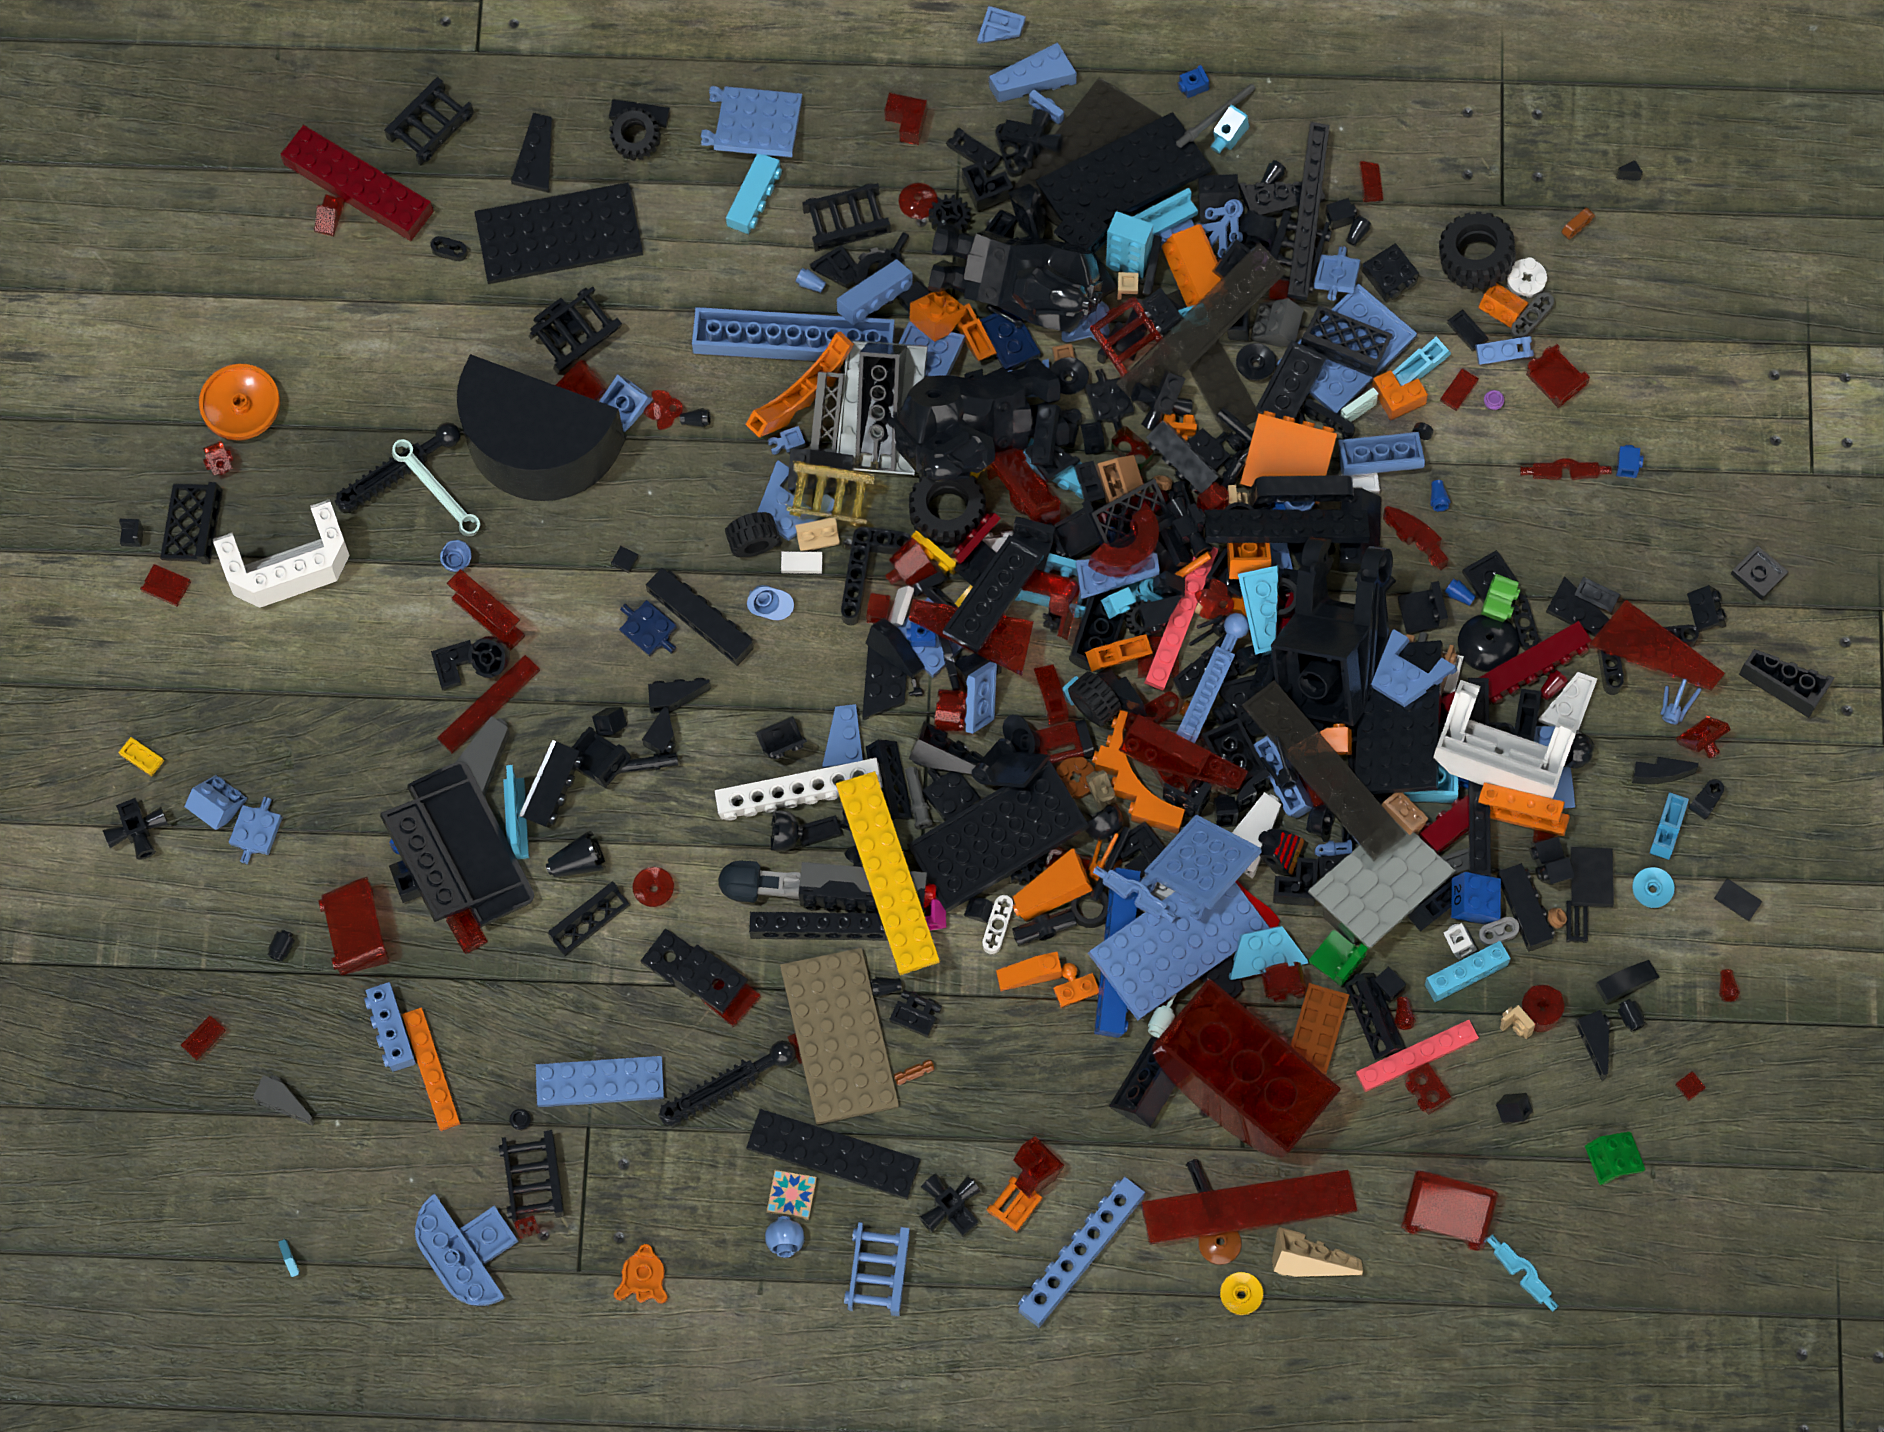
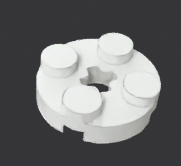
[1507,258,1547,298]

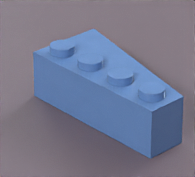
[989,43,1076,103]

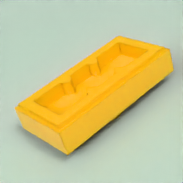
[118,737,164,777]

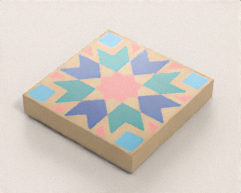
[767,1170,817,1220]

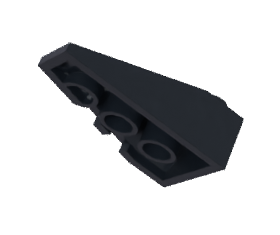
[909,721,984,774]

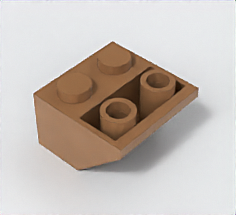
[1096,455,1146,503]

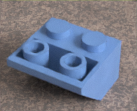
[184,775,247,830]

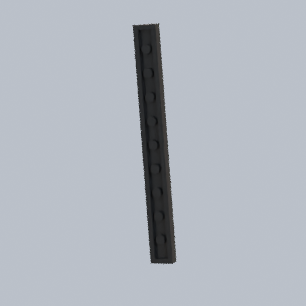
[1287,122,1330,301]
[1467,677,1491,877]

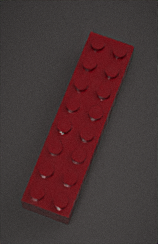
[280,125,434,242]

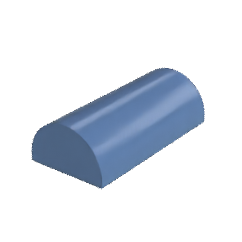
[1338,432,1425,476]

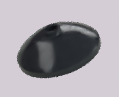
[1457,614,1519,672]

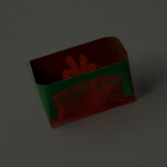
[1111,425,1153,473]

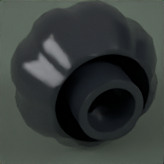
[1565,730,1594,769]

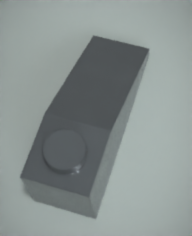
[253,1075,315,1126]

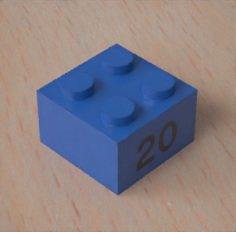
[1451,872,1501,924]

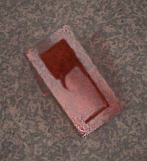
[314,194,345,237]

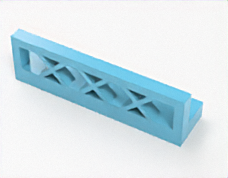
[1133,188,1198,237]

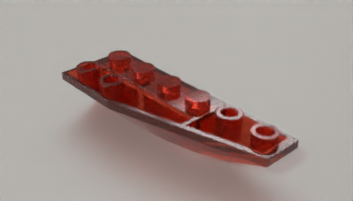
[1119,714,1248,790]

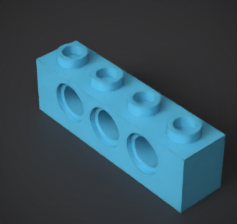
[1425,941,1511,1002]

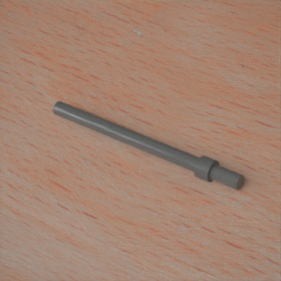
[1176,84,1255,148]

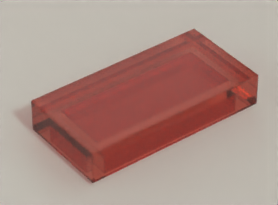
[1440,368,1479,411]

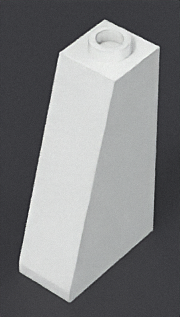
[1232,792,1281,878]

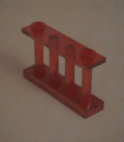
[446,569,525,650]

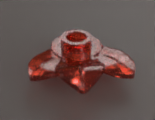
[643,390,683,430]
[1195,579,1234,619]

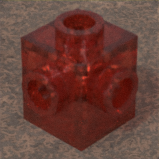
[203,441,234,475]

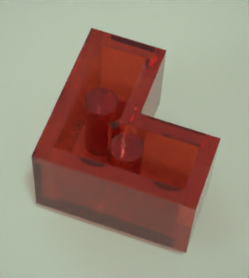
[885,93,928,145]
[1013,1136,1065,1198]

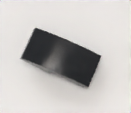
[1074,460,1105,502]

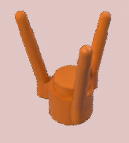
[1088,833,1122,881]

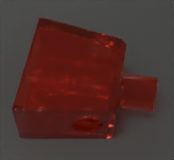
[885,537,937,586]

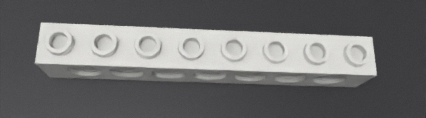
[715,758,883,821]

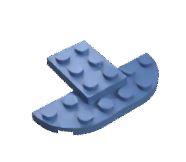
[415,1194,518,1306]

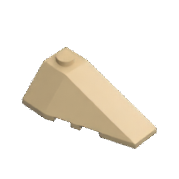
[1272,1227,1363,1277]

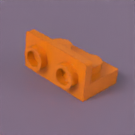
[1479,283,1528,328]

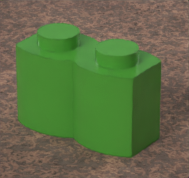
[1480,574,1520,622]

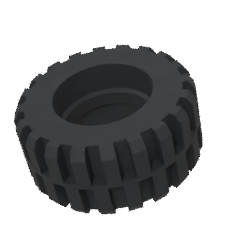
[1439,212,1516,290]
[909,475,986,547]

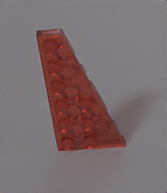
[909,599,1034,676]
[1588,600,1725,691]

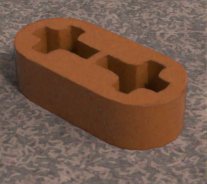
[1561,208,1595,239]

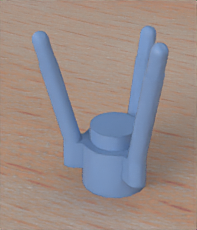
[1660,679,1701,725]

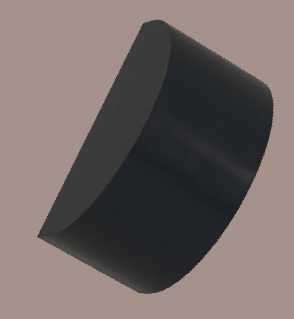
[457,354,625,501]

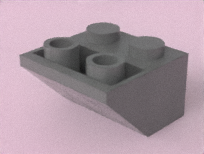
[1250,298,1304,347]

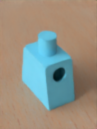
[1210,105,1249,154]

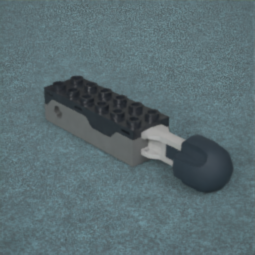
[718,860,937,914]

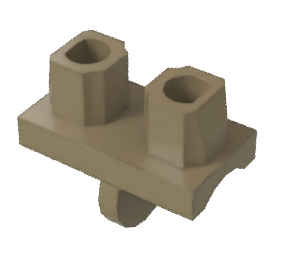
[1086,770,1117,811]

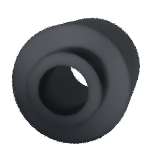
[267,930,295,962]
[1617,999,1646,1032]

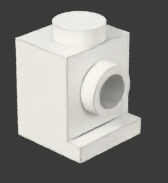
[1444,923,1477,960]

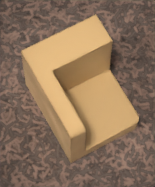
[1117,272,1138,300]

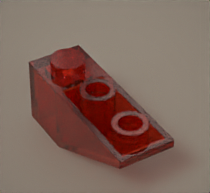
[1034,664,1069,726]

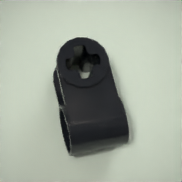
[1688,779,1724,820]

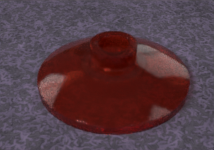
[899,183,937,219]
[632,867,674,907]

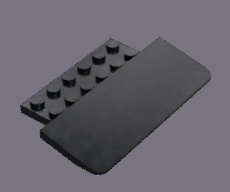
[380,762,534,928]

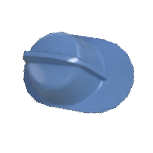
[747,585,794,620]

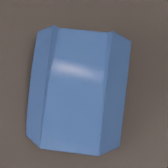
[599,374,653,432]

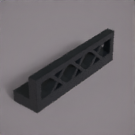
[865,739,912,821]
[547,881,630,956]
[1344,973,1406,1060]

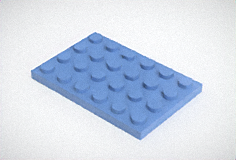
[1277,284,1417,414]

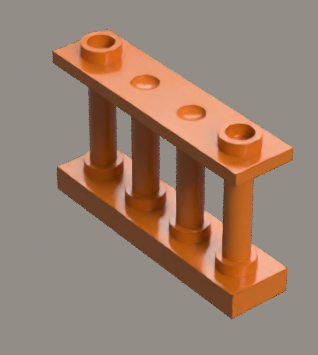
[1478,783,1570,836]

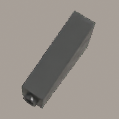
[455,716,510,797]

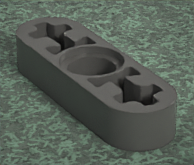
[1510,293,1554,338]

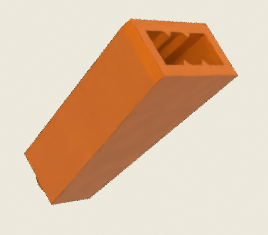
[1013,848,1093,922]

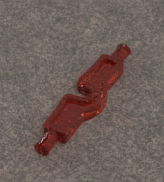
[1520,458,1612,480]

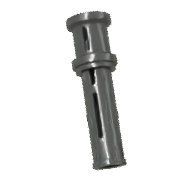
[905,767,933,830]

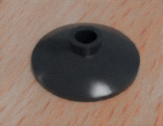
[1236,343,1276,381]
[1050,357,1089,395]

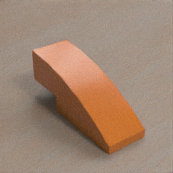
[956,303,996,362]
[1085,634,1153,672]

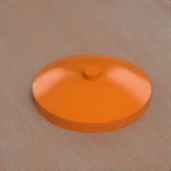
[199,364,280,440]

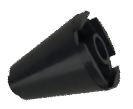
[546,831,606,878]

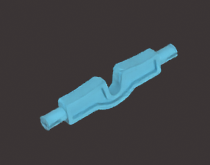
[1486,1234,1559,1312]

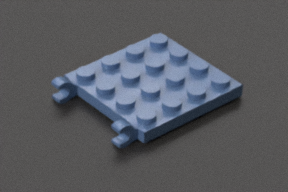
[701,86,802,157]
[1140,815,1262,920]

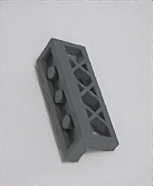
[810,371,844,453]

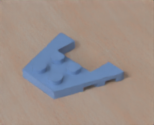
[758,460,840,541]
[1371,629,1457,707]

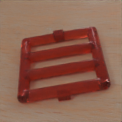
[1090,297,1170,382]

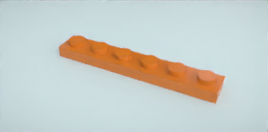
[402,1008,460,1131]

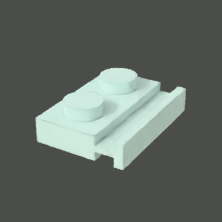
[1340,387,1378,422]

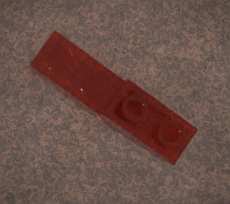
[1383,506,1449,571]

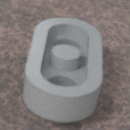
[1478,917,1519,946]

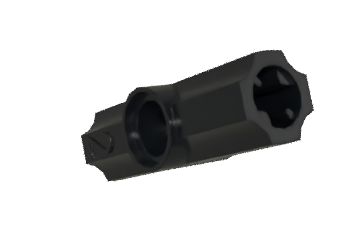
[1012,908,1077,946]

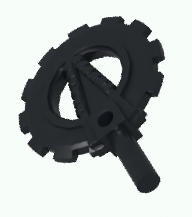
[853,232,909,305]

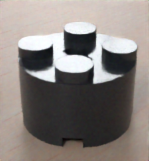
[1235,210,1277,253]

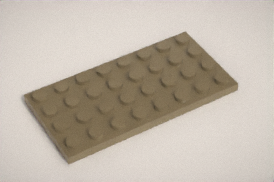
[780,948,899,1125]

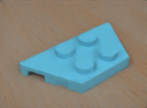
[1229,926,1308,980]

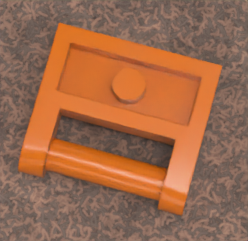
[986,1176,1042,1232]

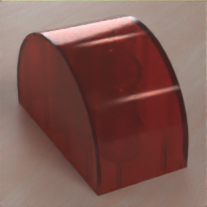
[1152,978,1341,1158]

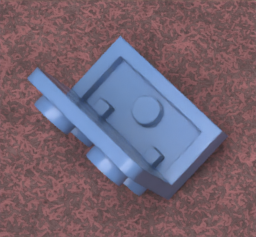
[1062,301,1110,344]

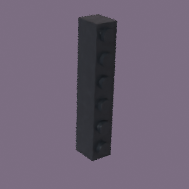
[646,568,754,666]

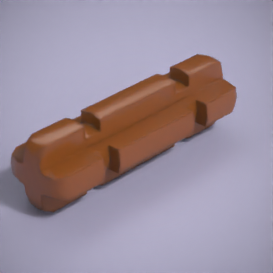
[894,1059,934,1085]

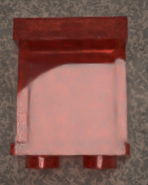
[1526,344,1590,408]

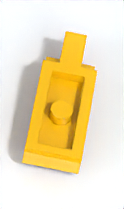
[911,530,957,575]

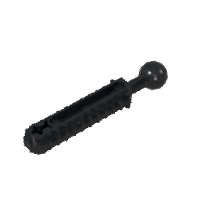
[335,422,461,513]
[658,1040,796,1128]

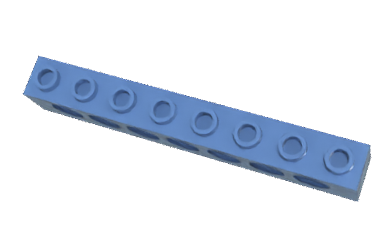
[1018,1177,1145,1328]

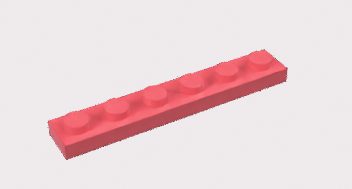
[1356,1020,1479,1092]

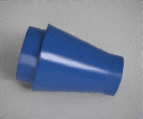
[1430,480,1450,511]
[1444,578,1476,606]

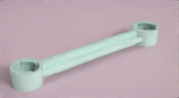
[392,439,480,537]

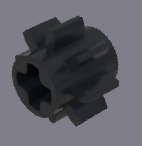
[1043,606,1067,633]

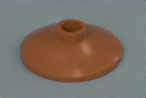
[1199,1223,1241,1265]

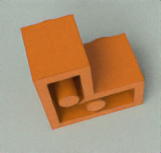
[1372,370,1428,421]

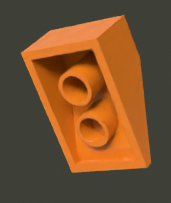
[1227,543,1271,579]

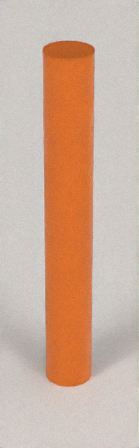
[1174,551,1212,577]

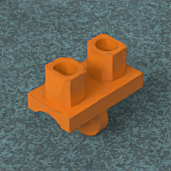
[1163,413,1197,441]

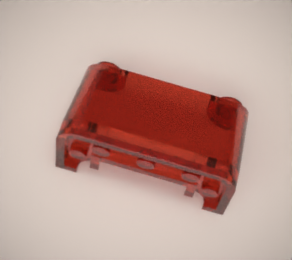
[318,877,389,975]
[1401,1171,1498,1251]

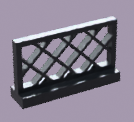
[1301,305,1393,377]
[1089,478,1176,558]
[160,482,223,564]

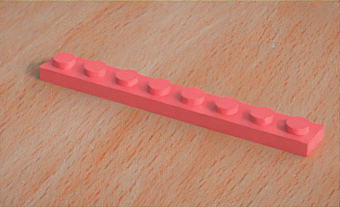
[1144,547,1218,691]

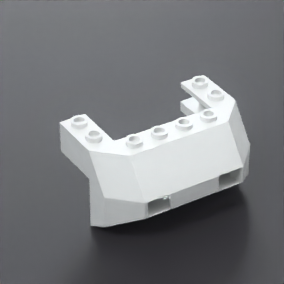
[213,499,350,608]
[1434,680,1580,799]

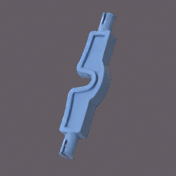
[1093,865,1177,923]

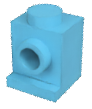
[1101,587,1136,619]

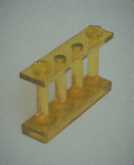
[785,461,875,526]

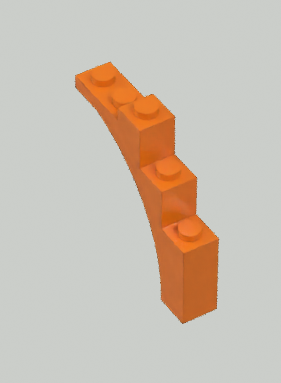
[745,331,854,438]
[1092,710,1185,834]

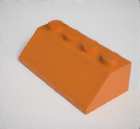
[1161,224,1229,312]

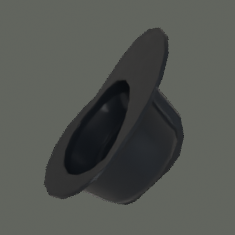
[1003,714,1040,754]
[1306,794,1340,842]

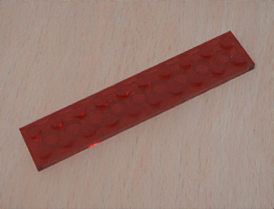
[1141,1170,1357,1245]

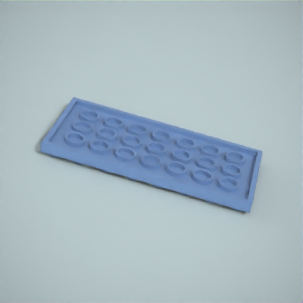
[1088,882,1269,1021]

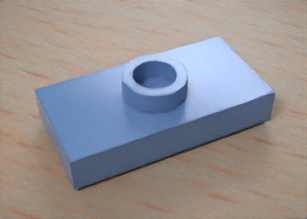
[1029,89,1064,125]

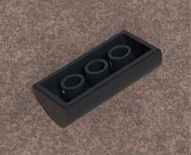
[1069,589,1127,672]

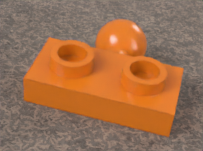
[1053,963,1099,1008]

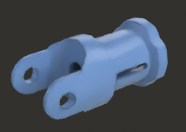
[1315,840,1352,857]

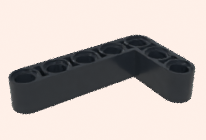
[1247,475,1354,510]
[841,527,912,626]
[1597,624,1699,695]

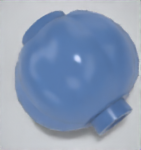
[765,1216,804,1257]

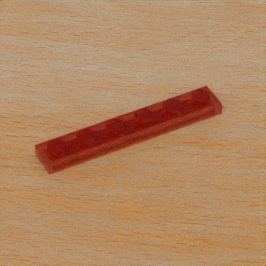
[437,655,540,754]

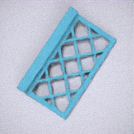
[503,765,529,859]

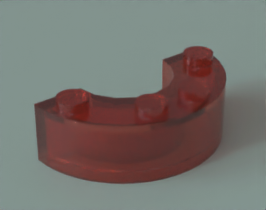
[1088,504,1159,577]

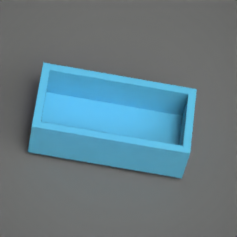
[1106,211,1154,279]

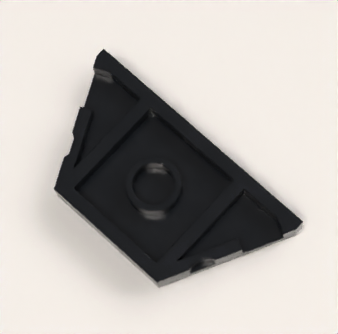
[862,646,907,720]

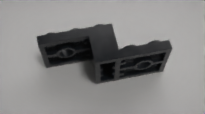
[641,928,748,1014]

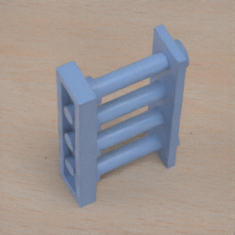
[844,1222,910,1316]

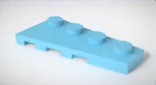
[1238,565,1279,654]

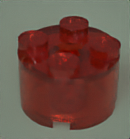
[935,689,967,732]
[1260,962,1307,1002]
[1520,985,1564,1032]

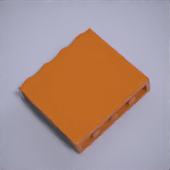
[1240,411,1338,504]

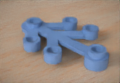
[1196,199,1243,258]

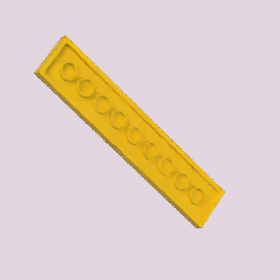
[836,771,940,975]

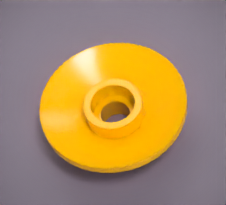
[1220,1272,1263,1315]

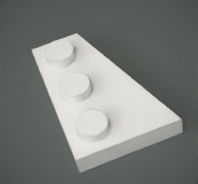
[1537,672,1597,730]

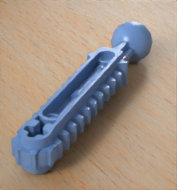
[1175,613,1249,746]

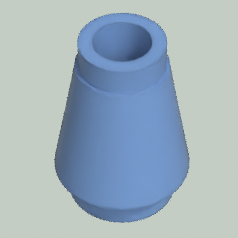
[795,268,826,293]

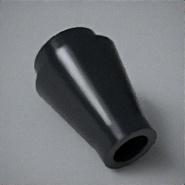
[1261,160,1286,184]
[1345,216,1371,247]
[680,408,711,428]
[870,976,901,997]

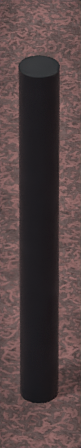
[1090,827,1131,901]

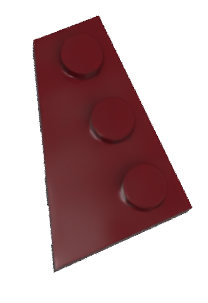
[949,513,1001,564]

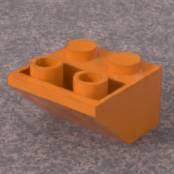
[910,291,966,342]

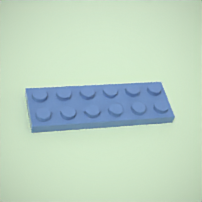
[536,1056,664,1107]

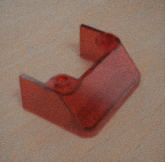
[987,448,1061,525]
[1022,570,1080,641]

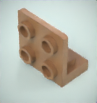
[1381,793,1428,835]

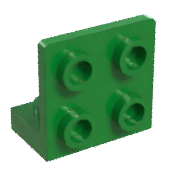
[1309,930,1368,986]
[1585,1131,1645,1185]

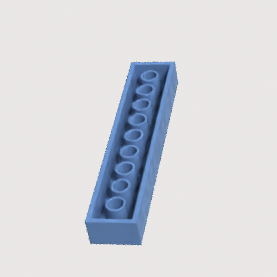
[692,307,895,363]

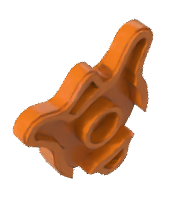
[614,1244,668,1304]

